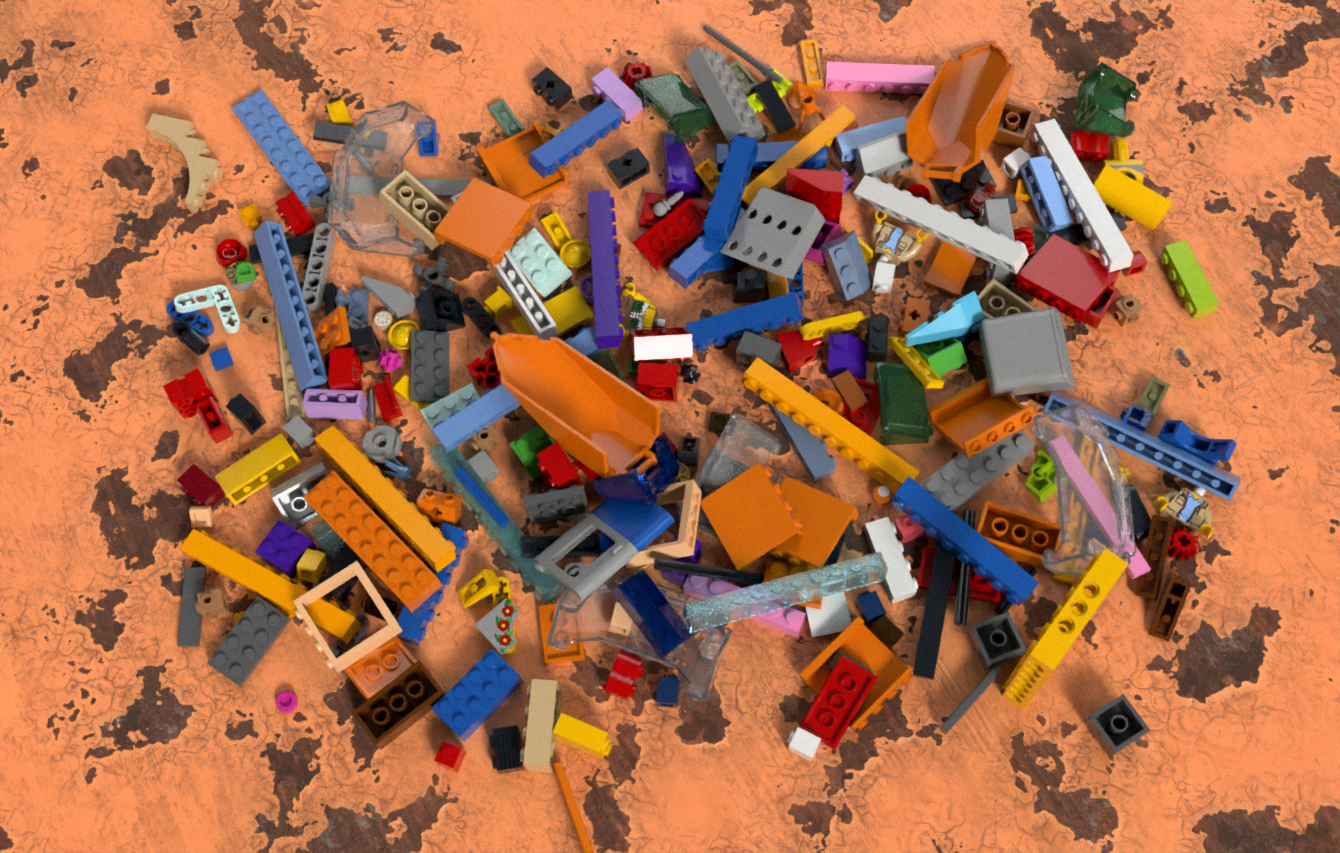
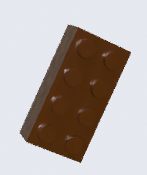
[352,660,446,750]

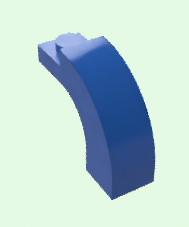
[1158,420,1236,465]

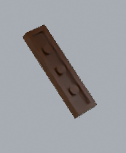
[1135,515,1175,600]

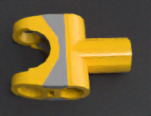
[1102,140,1144,185]

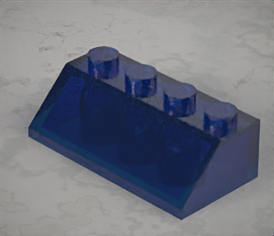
[612,569,693,659]

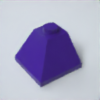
[827,333,866,379]

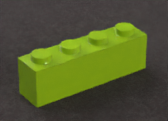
[1160,240,1219,319]

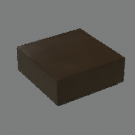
[708,412,731,435]

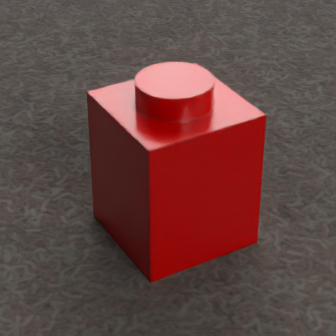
[434,741,466,773]

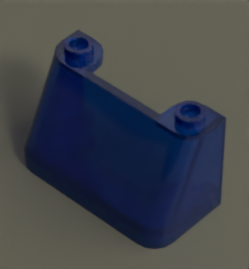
[592,437,679,507]

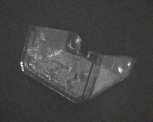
[700,412,781,494]

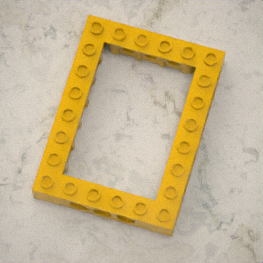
[1002,548,1129,710]

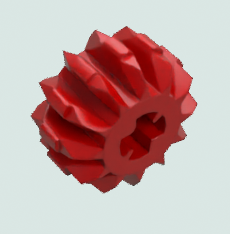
[622,61,652,92]
[1013,227,1036,259]
[1168,526,1200,562]

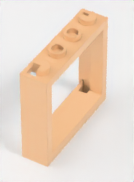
[625,479,702,568]
[293,561,403,673]

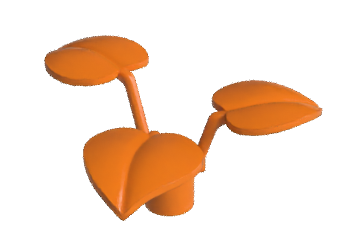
[775,80,859,142]

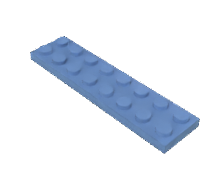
[231,90,330,207]

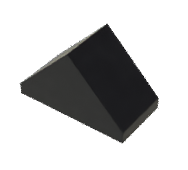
[677,436,701,467]

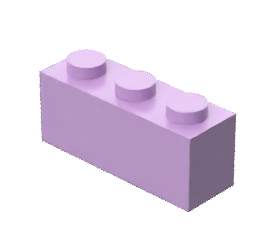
[591,67,643,122]
[302,389,368,420]

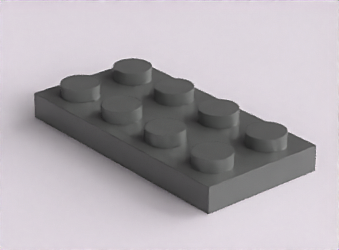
[409,329,449,403]
[207,596,292,687]

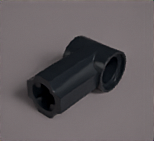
[173,321,210,356]

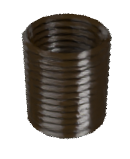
[364,595,397,622]
[870,615,904,649]

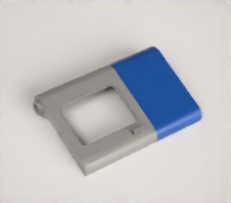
[534,483,675,601]

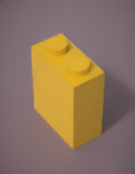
[552,713,613,760]

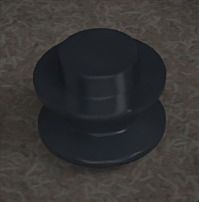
[680,364,701,384]

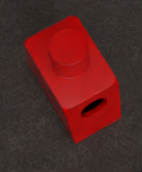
[776,330,824,373]

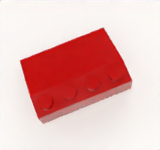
[786,168,844,224]

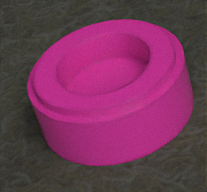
[276,691,298,713]

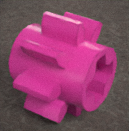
[377,348,403,371]

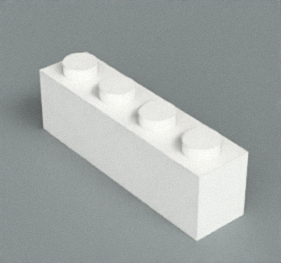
[864,517,918,604]

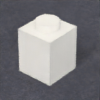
[1000,148,1031,181]
[872,262,896,294]
[787,727,821,761]

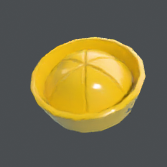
[560,239,591,269]
[388,320,420,351]

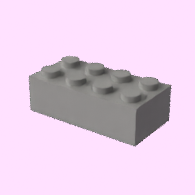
[978,198,1016,284]

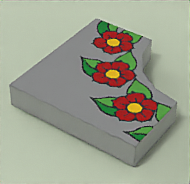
[475,598,520,656]

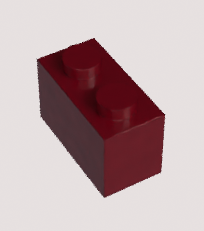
[177,463,225,508]

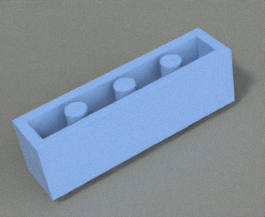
[835,116,907,162]
[1019,156,1074,234]

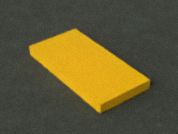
[510,286,594,337]

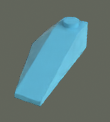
[904,291,985,347]

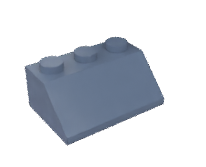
[820,230,873,301]

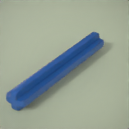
[453,466,509,528]

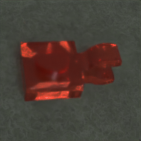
[965,181,997,214]

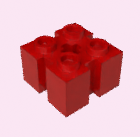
[466,347,501,392]
[163,368,219,419]

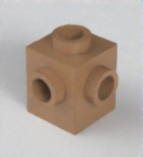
[1110,294,1142,327]
[241,305,276,335]
[469,424,501,454]
[195,588,230,619]

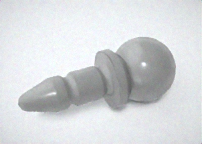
[653,191,684,217]

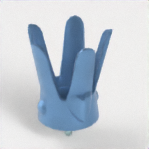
[382,456,412,482]

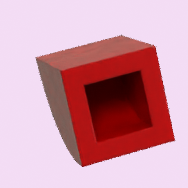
[1122,251,1148,277]

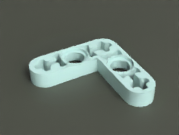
[174,285,240,334]

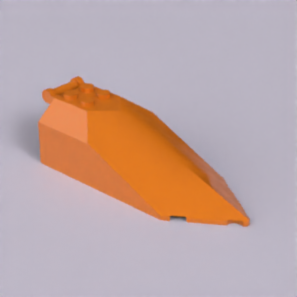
[906,40,1015,182]
[490,332,660,486]

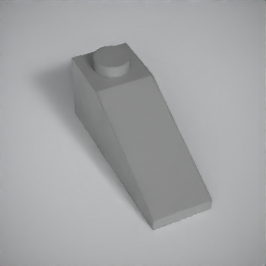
[360,276,417,321]

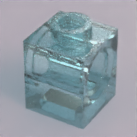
[311,522,344,555]

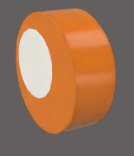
[872,485,893,506]

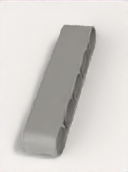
[302,223,336,313]

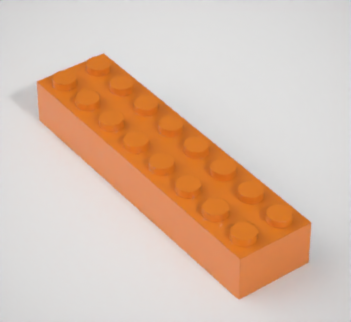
[303,470,442,613]

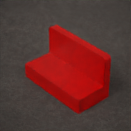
[372,374,403,422]

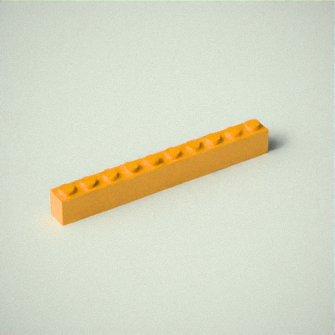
[740,357,920,493]
[314,425,456,573]
[179,529,360,644]

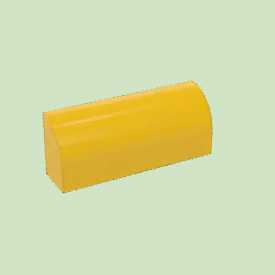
[1093,164,1172,231]
[215,433,301,506]

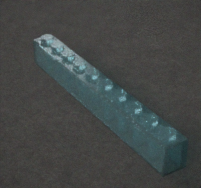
[430,444,565,604]
[683,551,888,633]

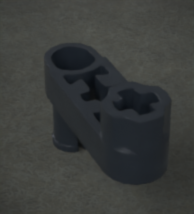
[461,297,502,342]

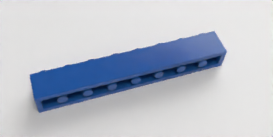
[890,477,1039,606]

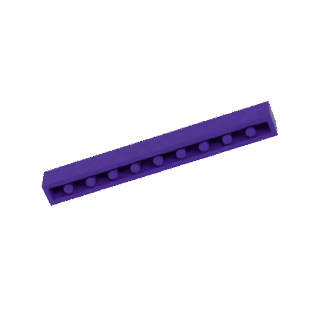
[588,190,624,349]

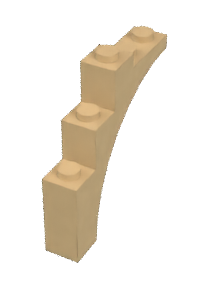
[146,113,223,213]

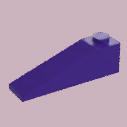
[663,133,702,197]

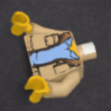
[871,210,929,266]
[1152,485,1213,540]

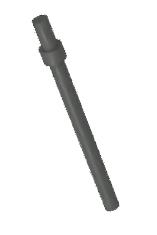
[703,24,783,84]

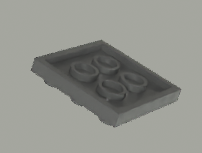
[523,485,590,525]

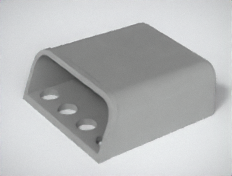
[720,187,825,279]
[979,307,1076,397]

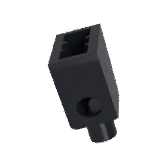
[733,270,769,303]

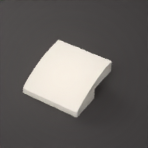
[805,588,851,637]

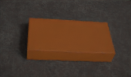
[831,370,868,412]

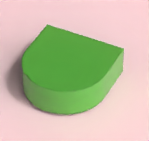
[236,262,257,283]

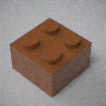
[992,100,1036,149]

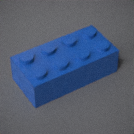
[431,648,523,742]

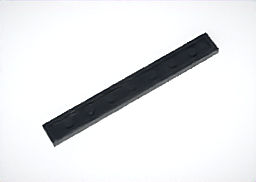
[912,540,956,680]

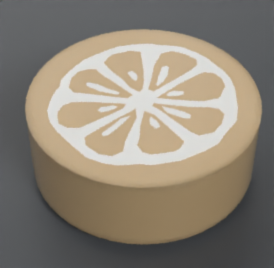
[374,311,394,330]

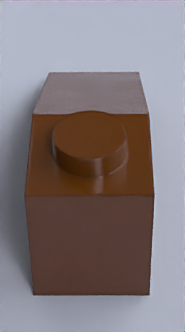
[1149,573,1192,641]

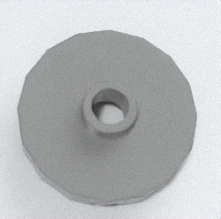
[363,425,402,463]

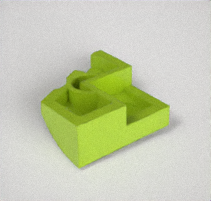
[1025,449,1068,504]

